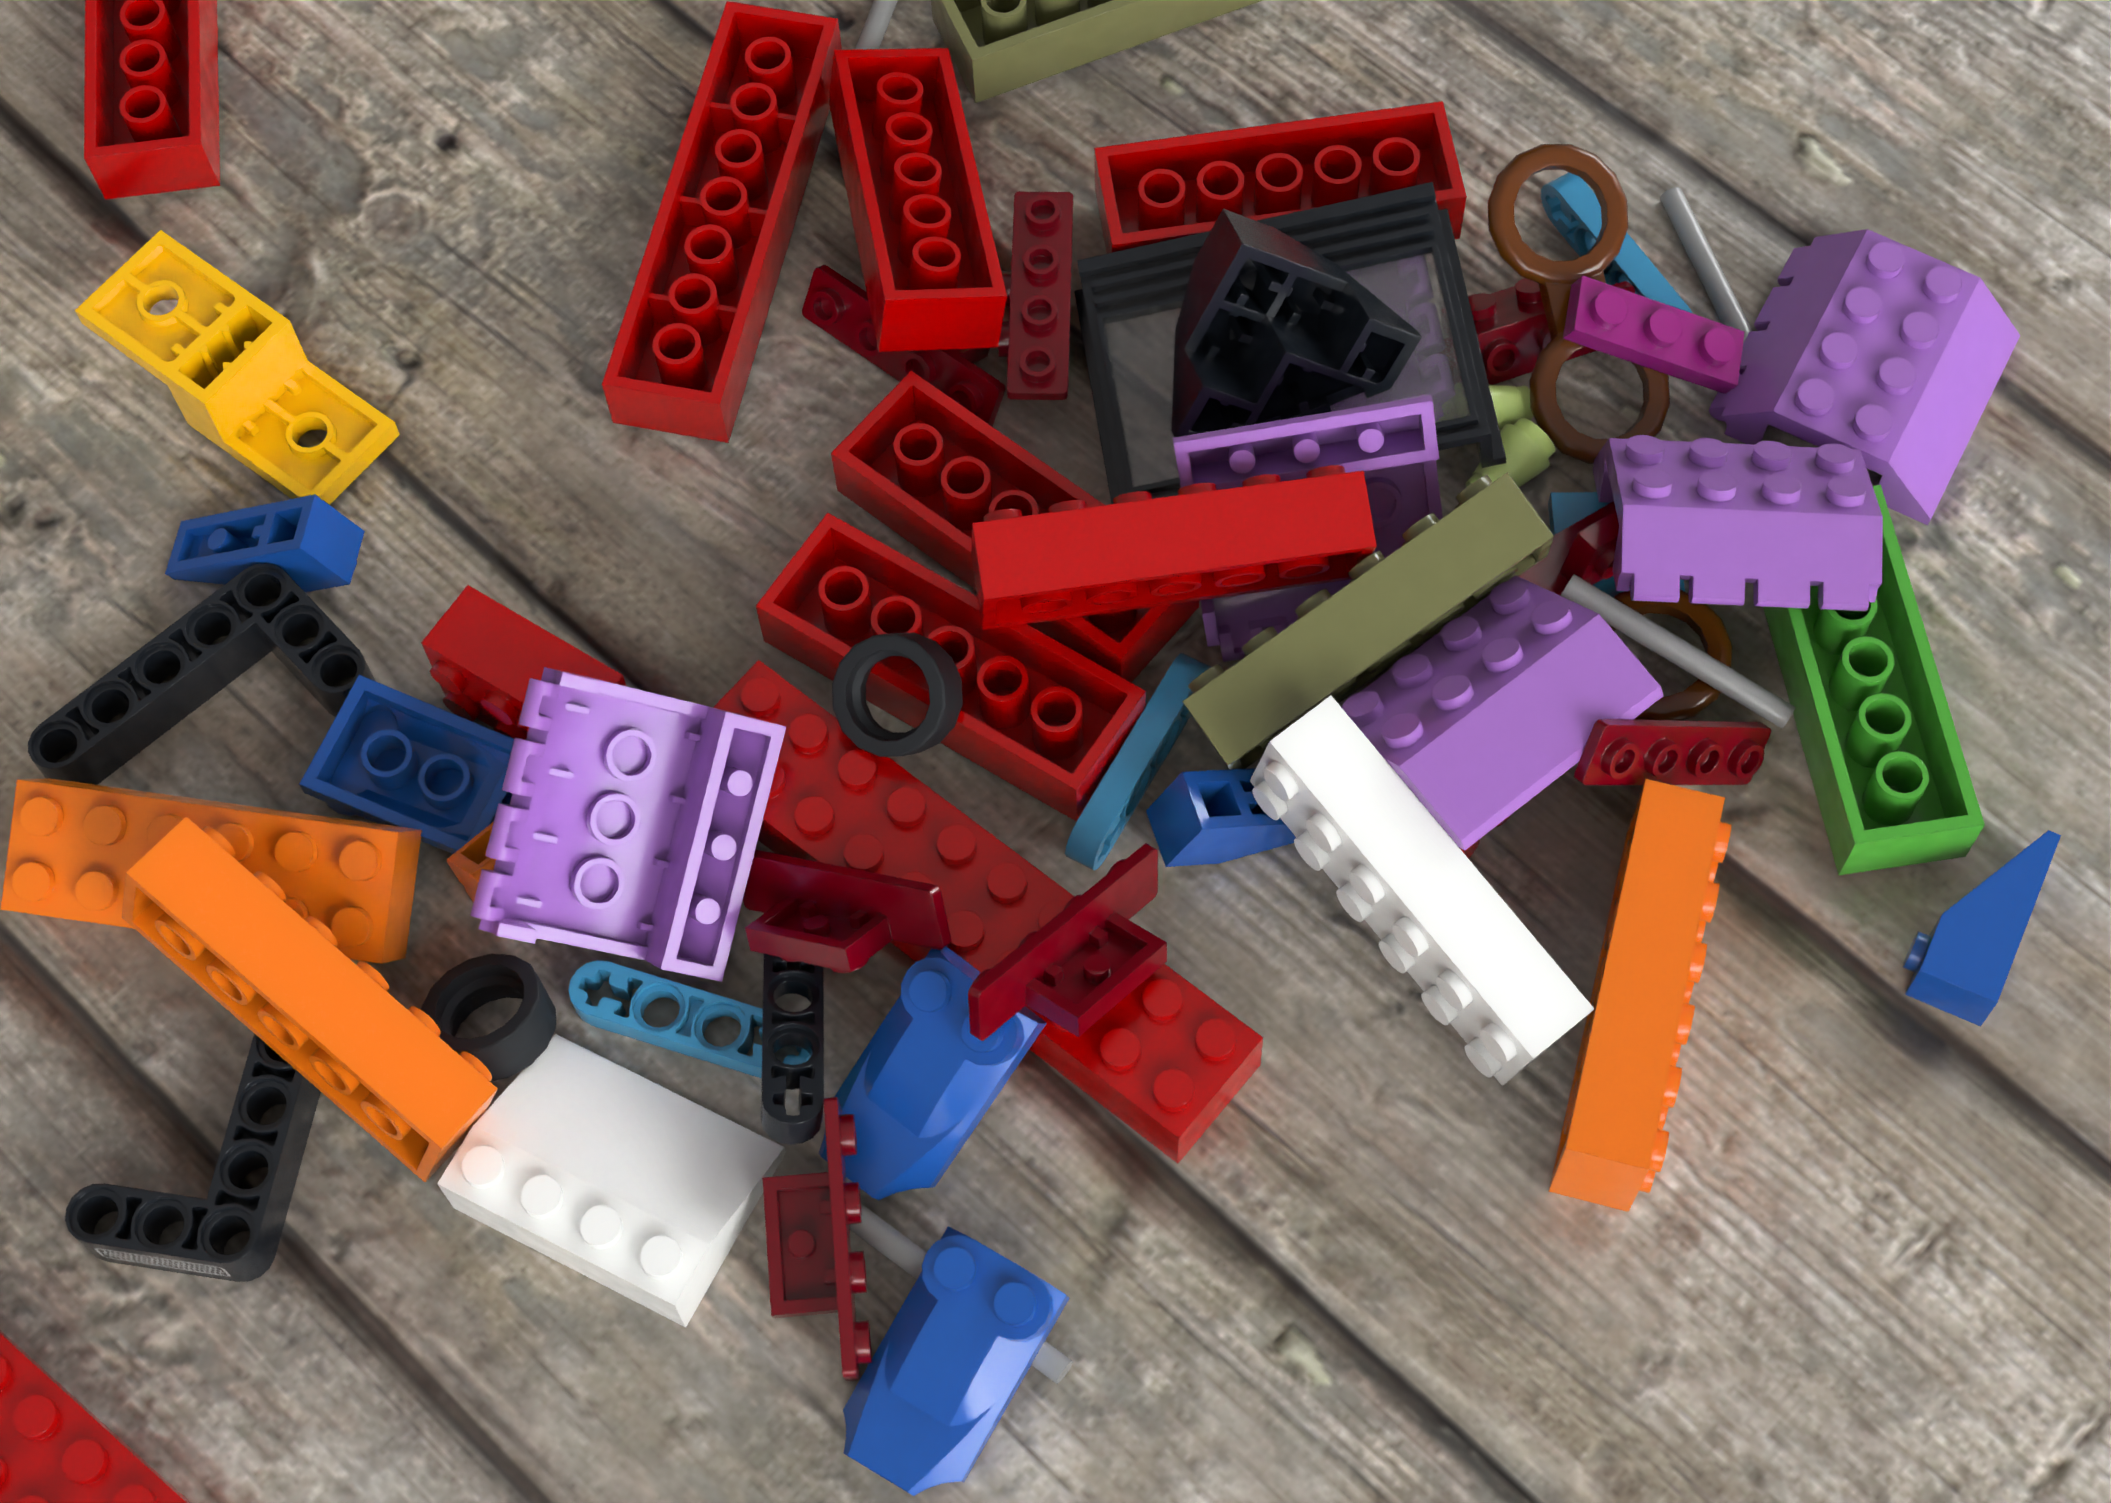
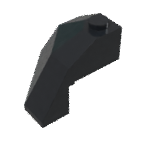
[1171,209,1422,437]

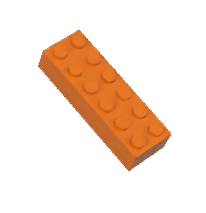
[0,778,422,964]
[1548,779,1732,1212]
[122,816,498,1182]

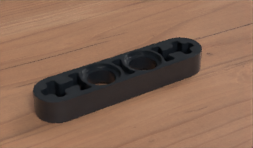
[761,954,824,1145]

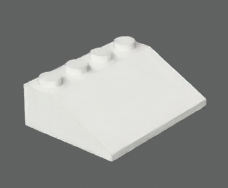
[437,1034,786,1327]

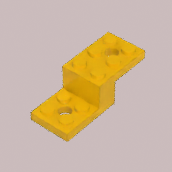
[75,230,400,505]

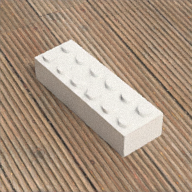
[1250,695,1594,1086]

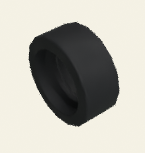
[832,633,963,757]
[421,953,556,1082]

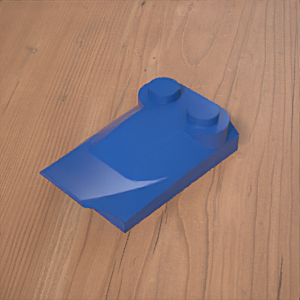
[299,675,514,854]
[819,946,1047,1200]
[843,1226,1070,1496]

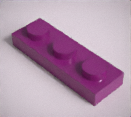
[1563,275,1745,394]

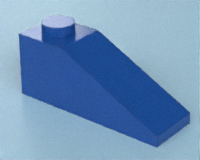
[165,494,365,592]
[1146,768,1296,867]
[1903,830,2061,1027]

